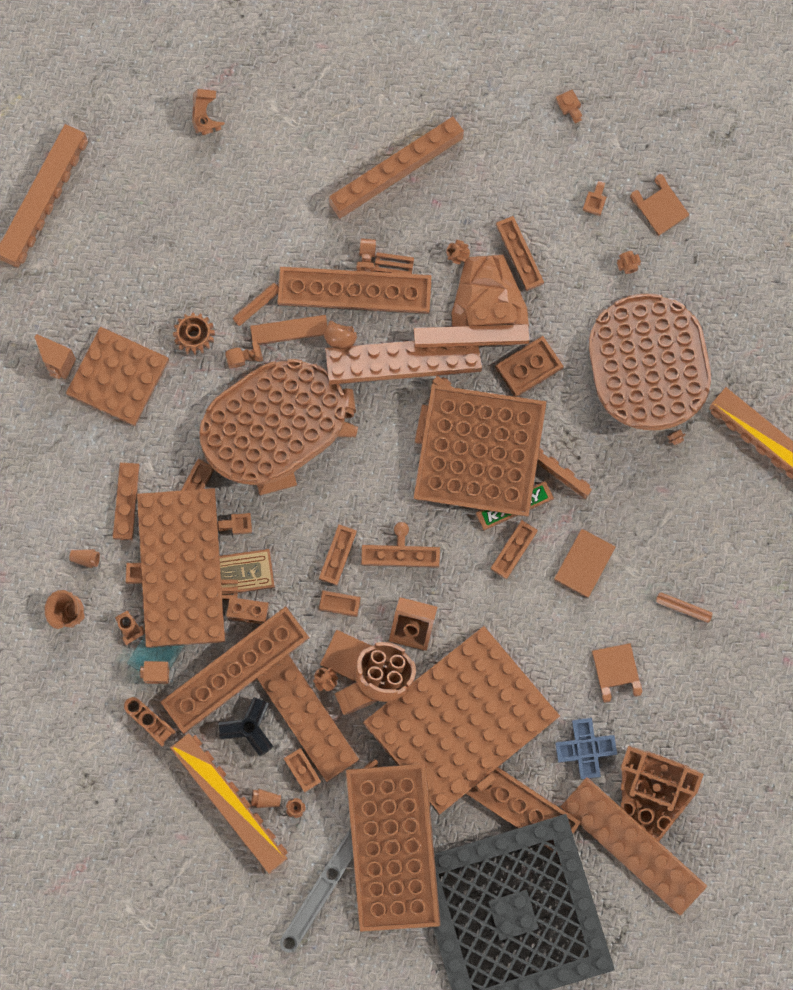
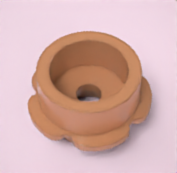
[667,429,686,445]
[286,798,306,818]

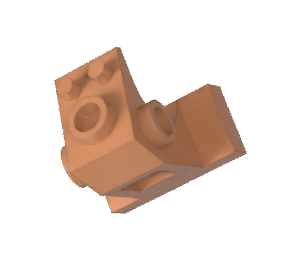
[192,89,225,135]

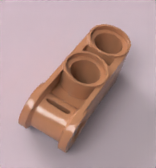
[124,697,176,747]

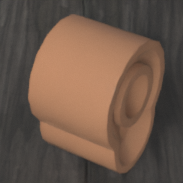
[335,683,377,715]

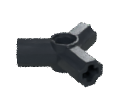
[219,697,274,757]

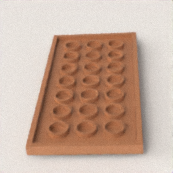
[137,488,225,648]
[346,763,440,932]

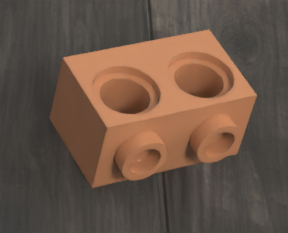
[227,597,270,625]

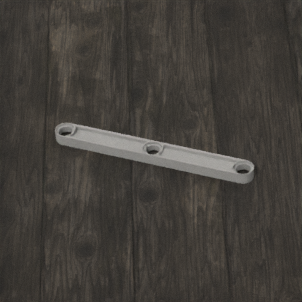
[280,827,353,953]

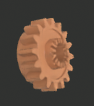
[173,312,215,355]

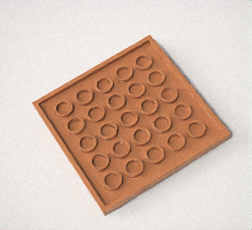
[413,384,547,517]

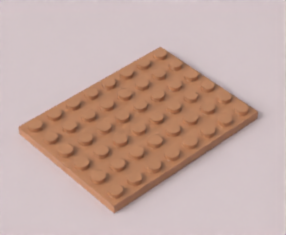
[363,626,560,815]

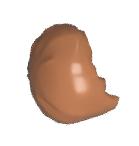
[324,320,357,349]

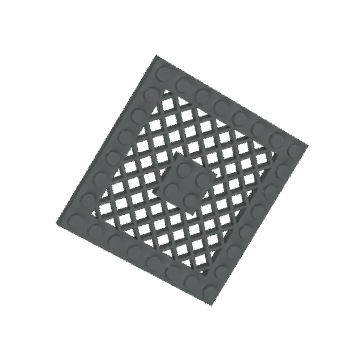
[433,814,615,990]

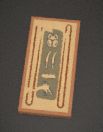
[220,549,275,595]

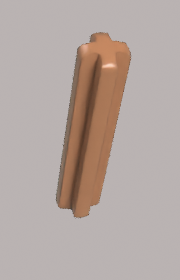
[233,283,279,326]
[656,592,713,623]

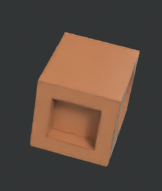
[140,661,170,684]

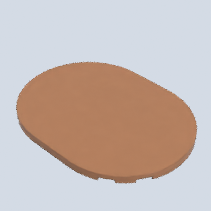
[589,294,711,430]
[199,359,346,485]

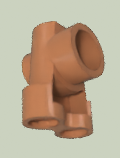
[115,611,145,645]

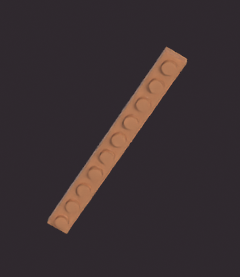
[432,376,592,499]

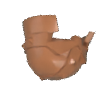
[45,590,85,629]

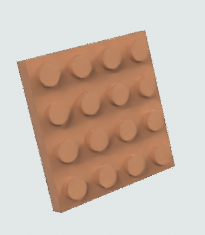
[66,326,169,426]

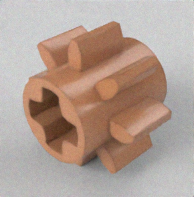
[446,240,470,265]
[617,251,641,274]
[313,667,338,692]

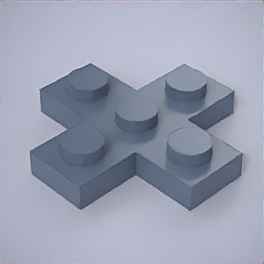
[555,718,617,780]

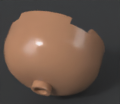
[355,642,416,702]

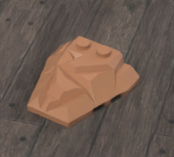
[451,255,529,327]
[621,746,704,842]

